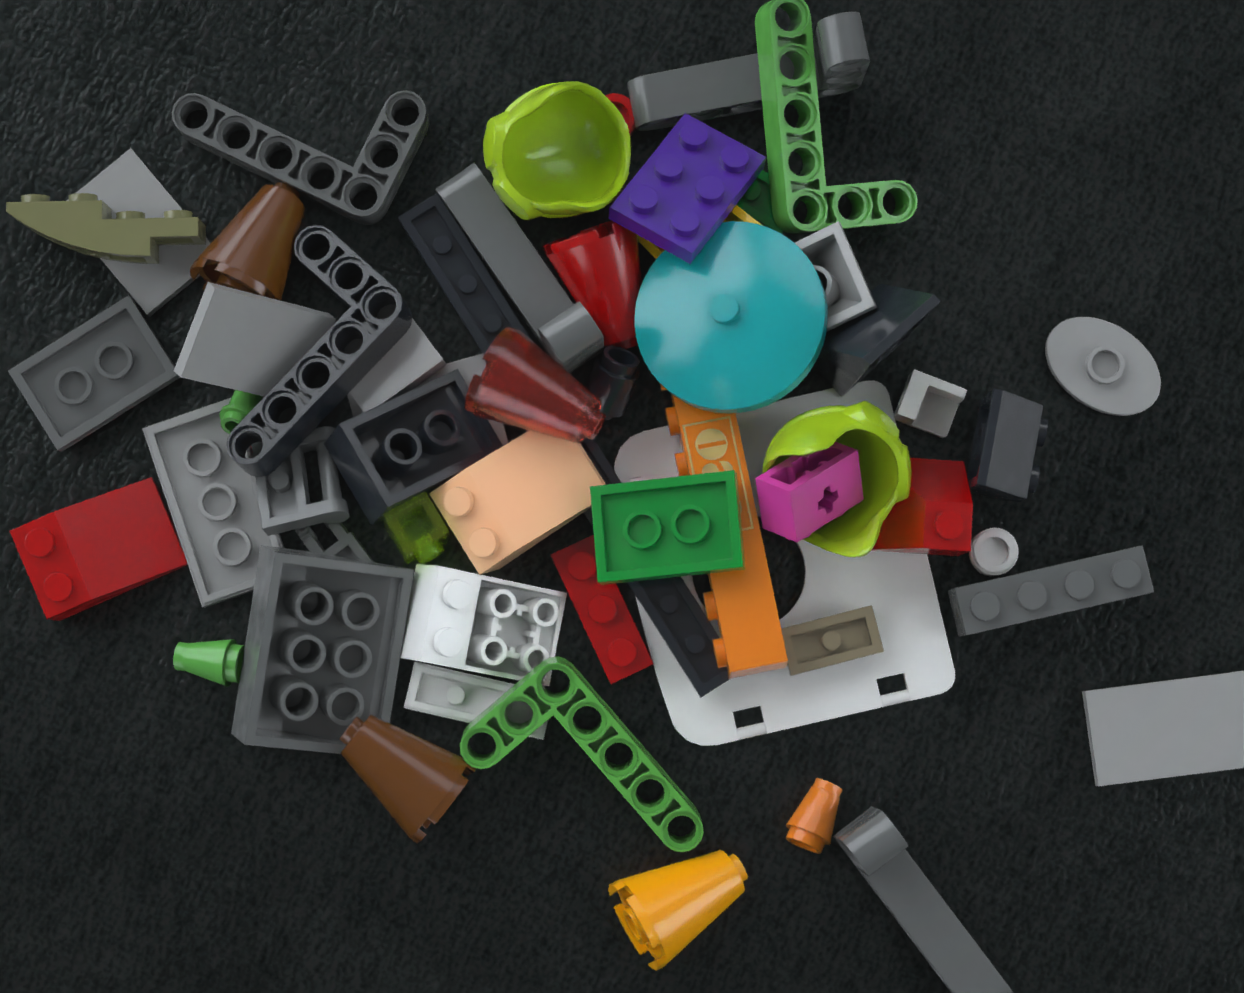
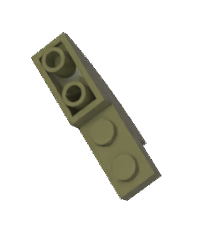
[6,193,206,264]

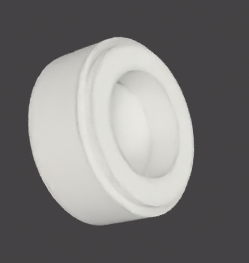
[969,528,1018,576]

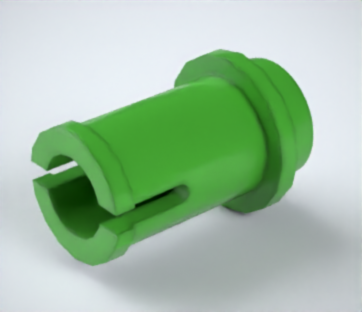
[219,390,263,434]

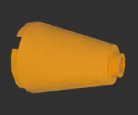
[608,850,748,971]

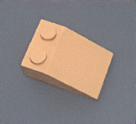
[429,413,606,575]

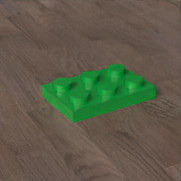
[590,470,746,585]

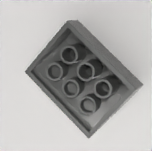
[231,545,414,754]

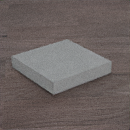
[344,304,447,412]

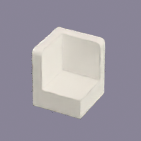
[893,369,967,438]

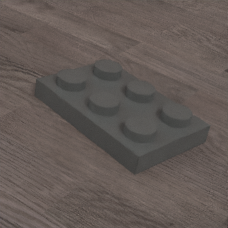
[8,295,180,452]

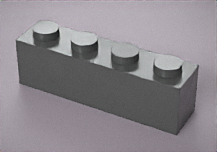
[948,545,1154,637]

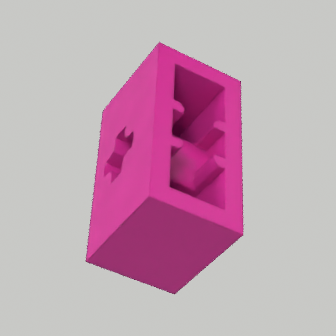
[755,442,864,542]

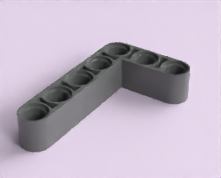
[627,12,870,131]
[172,90,429,225]
[435,163,604,377]
[833,806,1013,993]

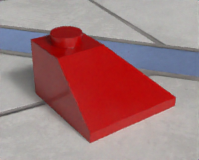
[872,458,973,556]

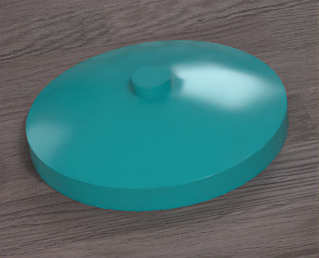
[635,221,828,414]

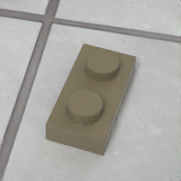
[781,605,884,676]

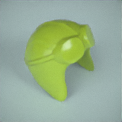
[483,81,631,220]
[763,401,912,557]

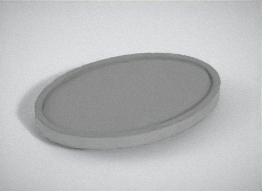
[1045,317,1161,416]

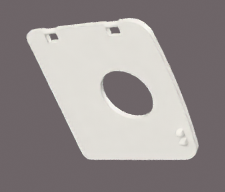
[614,380,955,746]

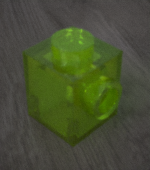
[383,491,449,565]

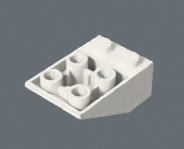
[400,564,567,686]

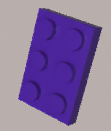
[608,113,766,264]

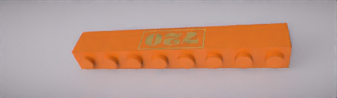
[659,382,788,679]

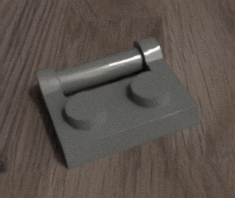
[252,426,350,536]

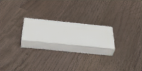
[404,661,548,740]

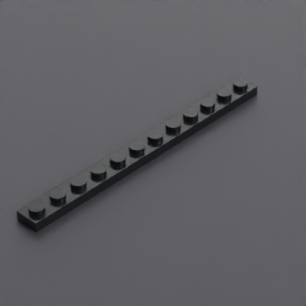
[398,193,730,698]

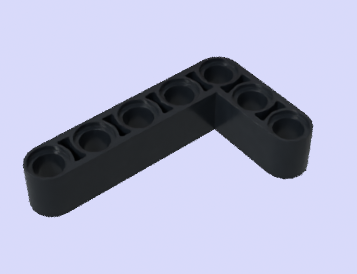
[226,225,412,477]

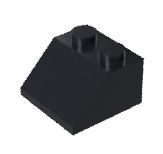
[967,389,1048,503]

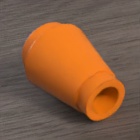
[786,778,842,854]

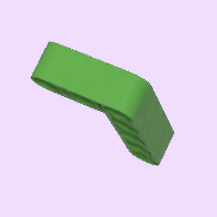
[755,0,918,233]
[460,656,704,852]

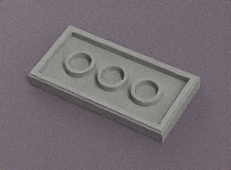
[142,398,285,608]
[1082,671,1244,786]

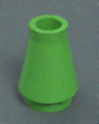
[173,639,245,686]

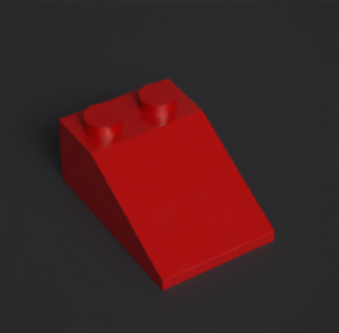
[10,477,188,621]

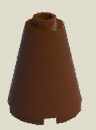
[190,182,305,301]
[339,715,477,844]

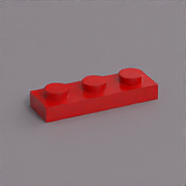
[551,535,654,684]

